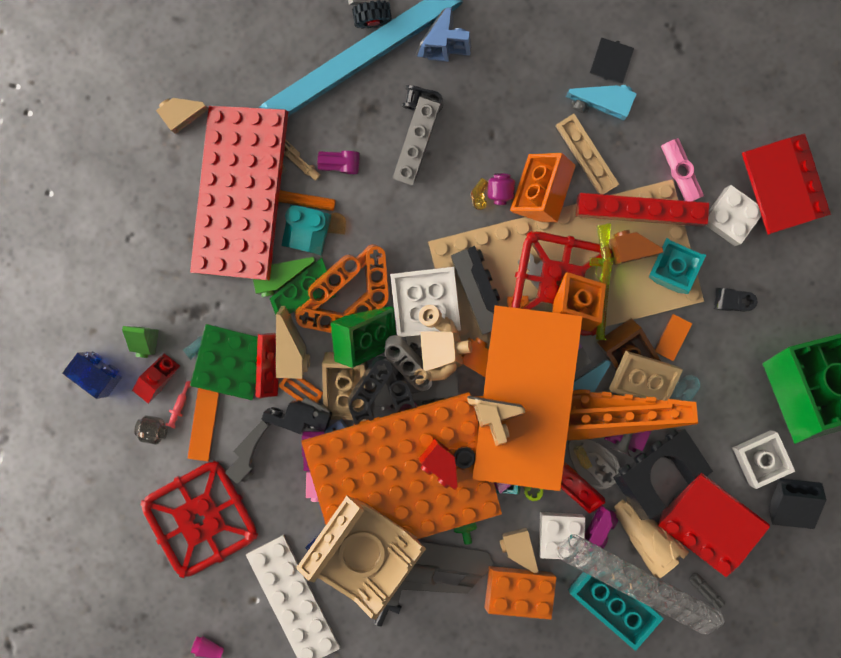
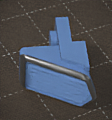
[416,7,472,62]

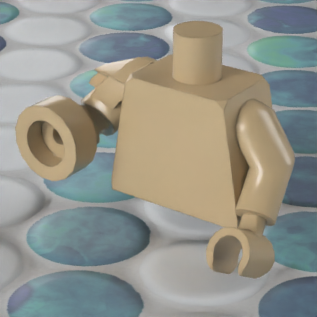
[414,305,472,385]

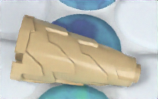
[614,499,689,580]

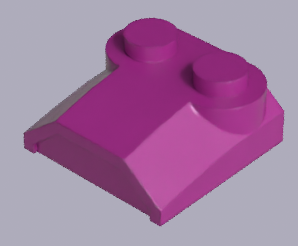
[584,505,618,551]

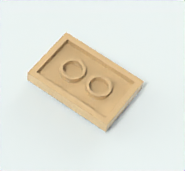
[609,351,683,401]

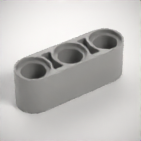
[385,335,432,391]

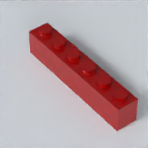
[576,193,709,227]

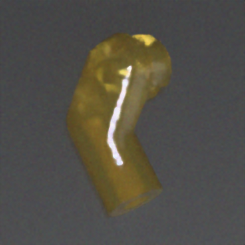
[470,178,488,210]

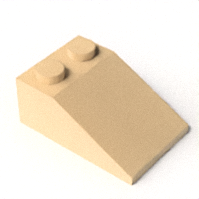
[276,306,310,379]
[322,352,368,421]

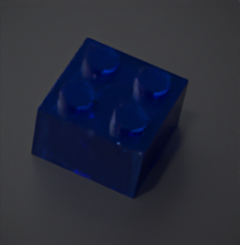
[62,351,122,399]

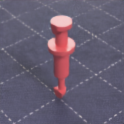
[165,381,191,429]

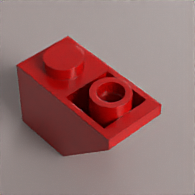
[132,353,180,404]
[419,439,458,490]

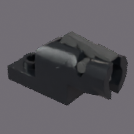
[261,397,333,435]

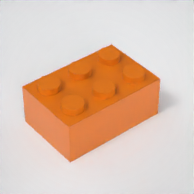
[484,566,556,620]

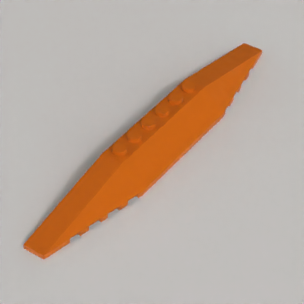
[354,389,698,440]

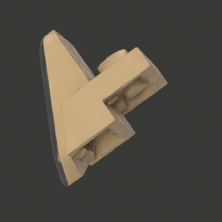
[467,396,526,446]

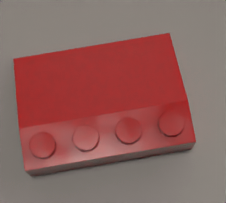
[742,133,831,234]
[658,473,770,577]

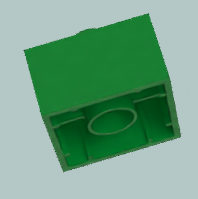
[762,333,841,444]

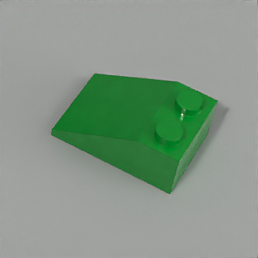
[331,306,396,368]

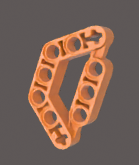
[295,244,389,333]

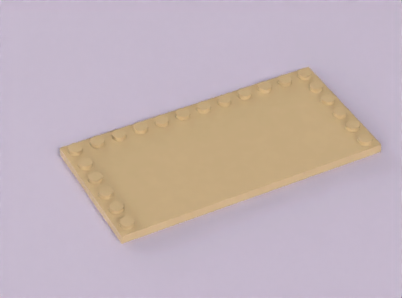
[428,179,704,349]

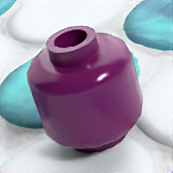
[487,173,515,205]

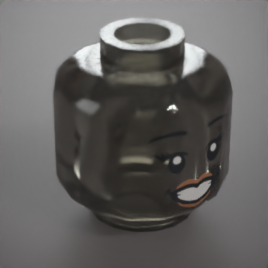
[134,415,168,445]

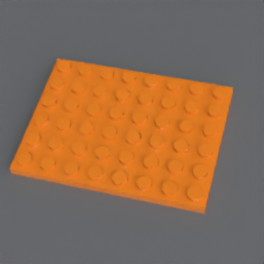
[301,392,502,539]

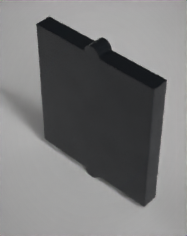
[590,37,634,83]

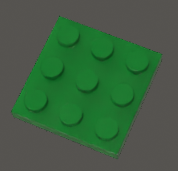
[190,324,258,400]

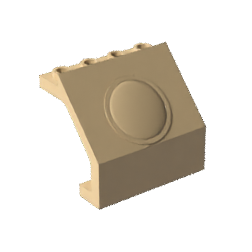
[296,496,426,620]

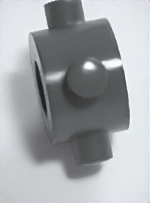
[572,100,589,113]

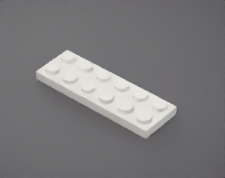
[246,535,340,658]

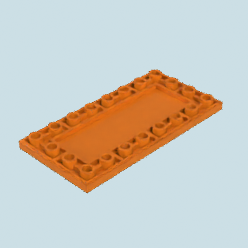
[473,305,583,491]

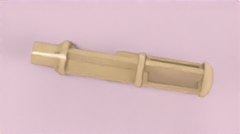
[284,140,321,181]

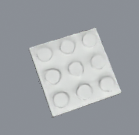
[390,267,461,337]

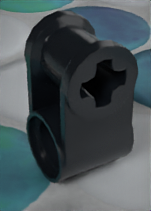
[402,85,443,112]
[714,288,758,312]

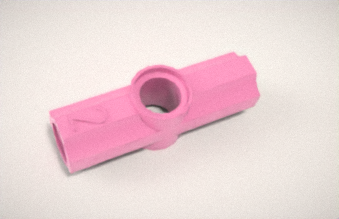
[661,138,704,201]

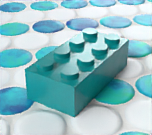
[568,558,664,651]

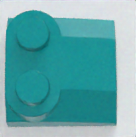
[281,205,332,256]
[649,238,706,294]

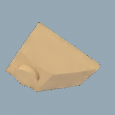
[156,98,208,134]
[499,528,538,573]

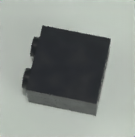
[769,478,827,529]

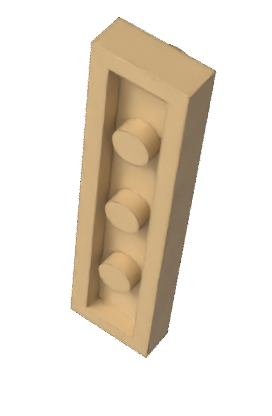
[556,114,619,195]

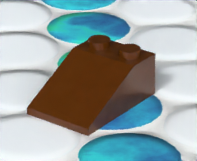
[597,318,661,371]

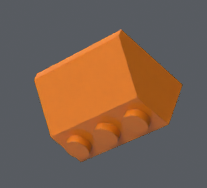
[510,153,576,222]

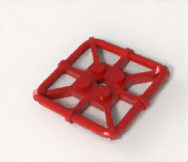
[511,231,612,336]
[140,460,258,579]

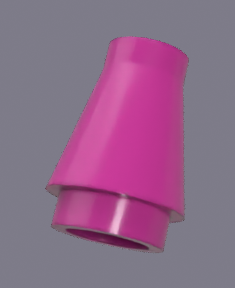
[191,636,224,658]

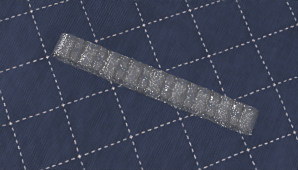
[556,534,724,635]

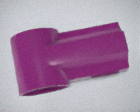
[317,151,360,174]

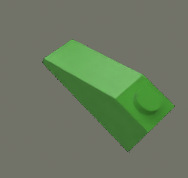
[253,257,316,297]
[122,326,159,358]

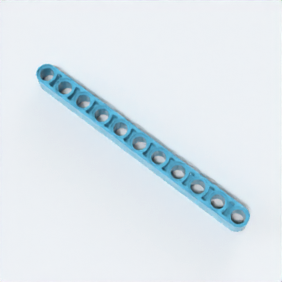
[259,0,463,117]

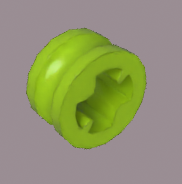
[524,487,543,501]

